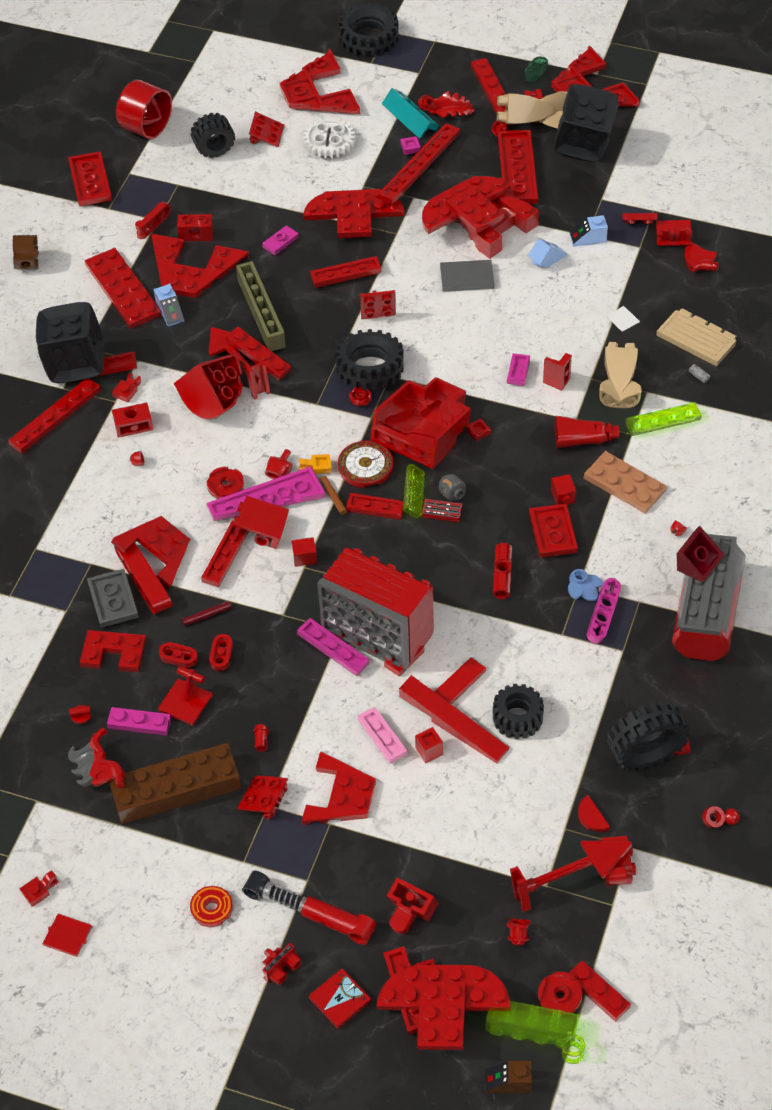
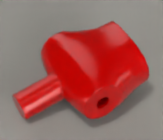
[265,449,293,479]

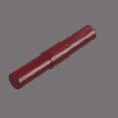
[182,601,232,626]

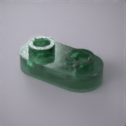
[525,56,548,81]

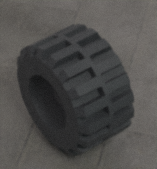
[190,113,236,158]
[492,684,544,740]

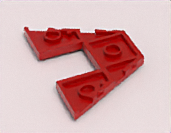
[551,46,640,107]
[280,49,360,114]
[152,234,249,298]

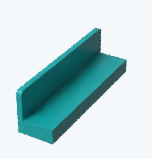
[382,88,439,139]

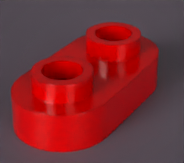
[209,634,233,671]
[159,642,198,668]

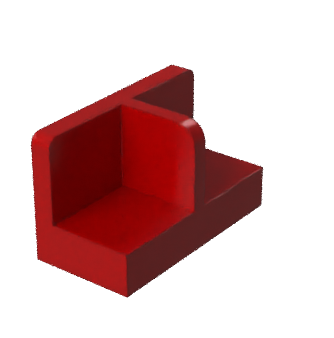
[543,353,572,391]

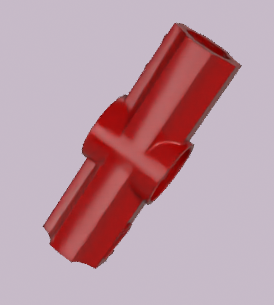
[493,543,512,599]

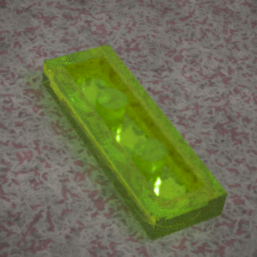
[403,463,425,519]

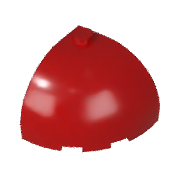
[173,353,243,419]

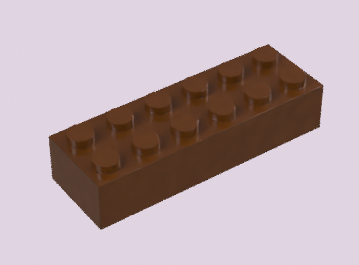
[109,743,241,825]

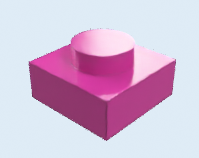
[401,136,420,155]

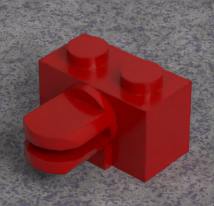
[387,878,439,934]

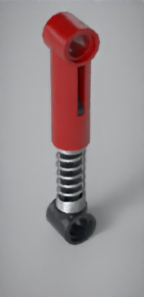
[242,870,377,945]

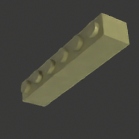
[236,261,286,351]

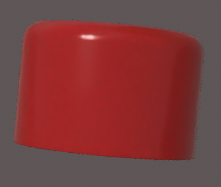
[116,80,172,139]

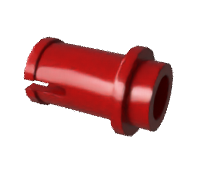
[253,724,269,752]

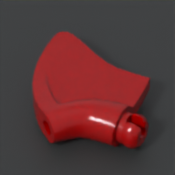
[685,242,719,273]

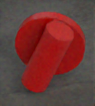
[69,705,91,724]

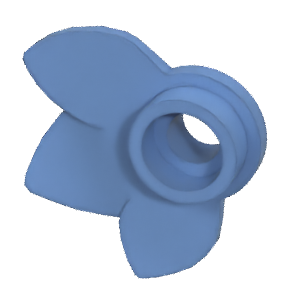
[568,569,604,601]

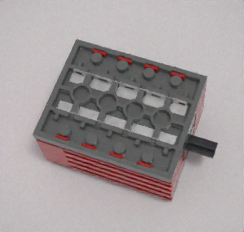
[316,548,434,671]

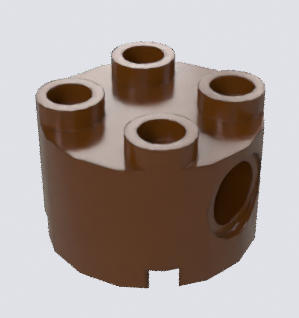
[13,235,39,269]

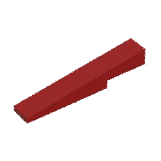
[399,675,509,764]

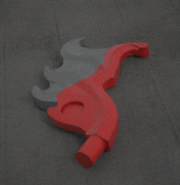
[68,728,126,788]

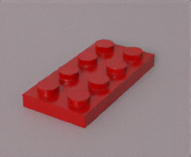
[68,151,112,207]

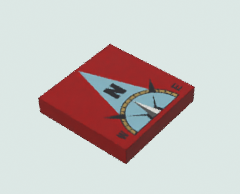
[309,969,371,1029]

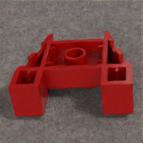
[458,194,539,259]

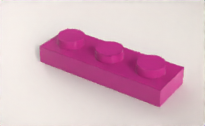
[107,707,171,735]

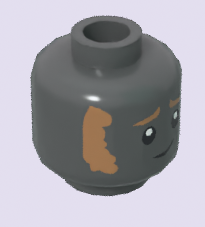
[438,474,466,502]

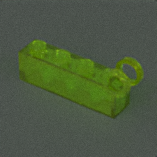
[485,1001,585,1064]

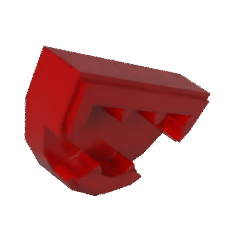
[578,795,610,833]

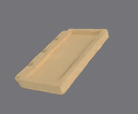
[657,308,737,366]

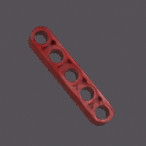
[114,543,172,615]

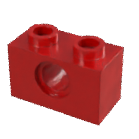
[177,214,214,241]
[112,402,153,438]

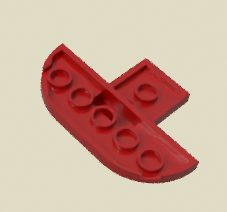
[422,176,511,235]
[303,189,404,238]
[377,965,511,1050]

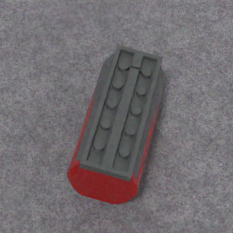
[672,534,746,661]

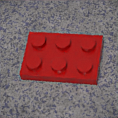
[529,504,578,558]

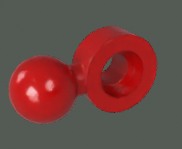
[702,806,740,828]

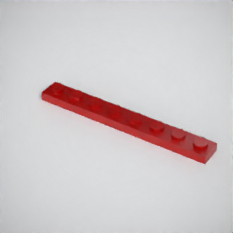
[378,123,460,205]

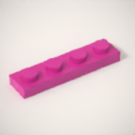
[297,618,370,677]

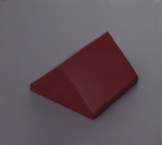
[676,526,724,582]

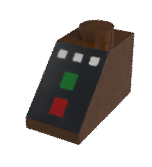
[485,1061,532,1094]

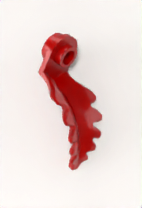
[418,91,475,118]

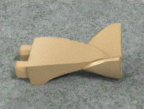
[497,91,567,128]
[599,342,641,408]

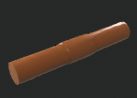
[320,476,347,515]

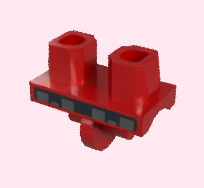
[262,943,301,985]

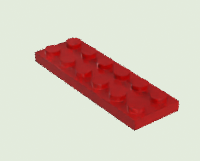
[498,130,538,204]
[84,248,162,329]

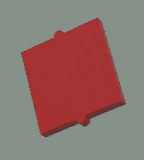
[42,913,92,957]

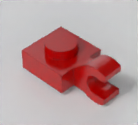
[19,870,59,907]

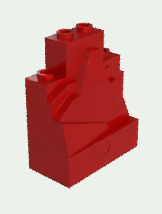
[370,377,471,469]

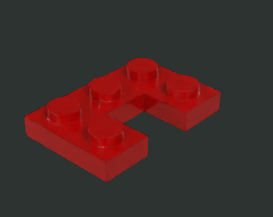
[80,630,146,672]

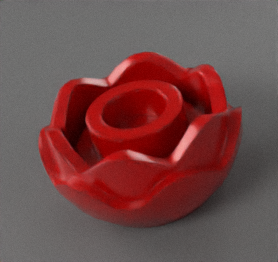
[349,387,372,407]

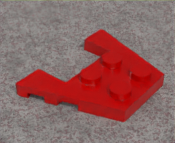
[111,516,190,589]
[302,752,376,825]

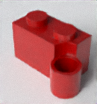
[601,836,636,886]

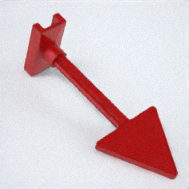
[209,327,270,400]
[510,841,632,912]

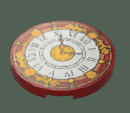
[338,441,393,488]

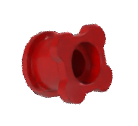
[507,918,531,945]

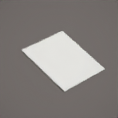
[606,306,640,331]

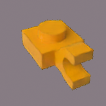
[299,454,332,474]

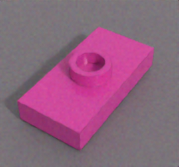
[262,225,299,255]
[507,353,530,386]

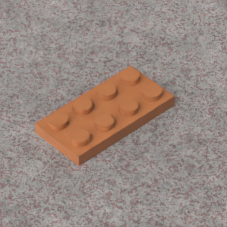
[584,451,667,514]

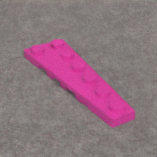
[207,466,325,521]

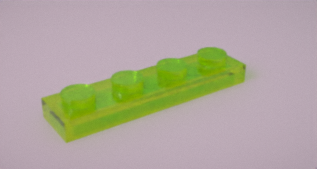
[626,402,702,436]

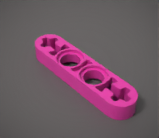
[587,578,621,644]

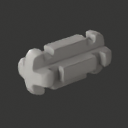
[689,364,710,383]

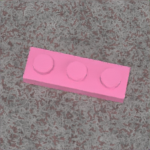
[358,707,407,764]

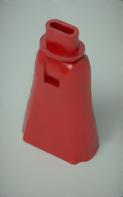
[555,415,619,449]

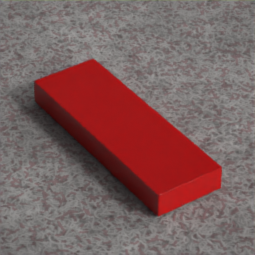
[346,493,405,520]
[434,657,486,704]

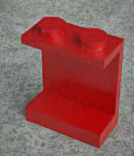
[232,495,290,549]

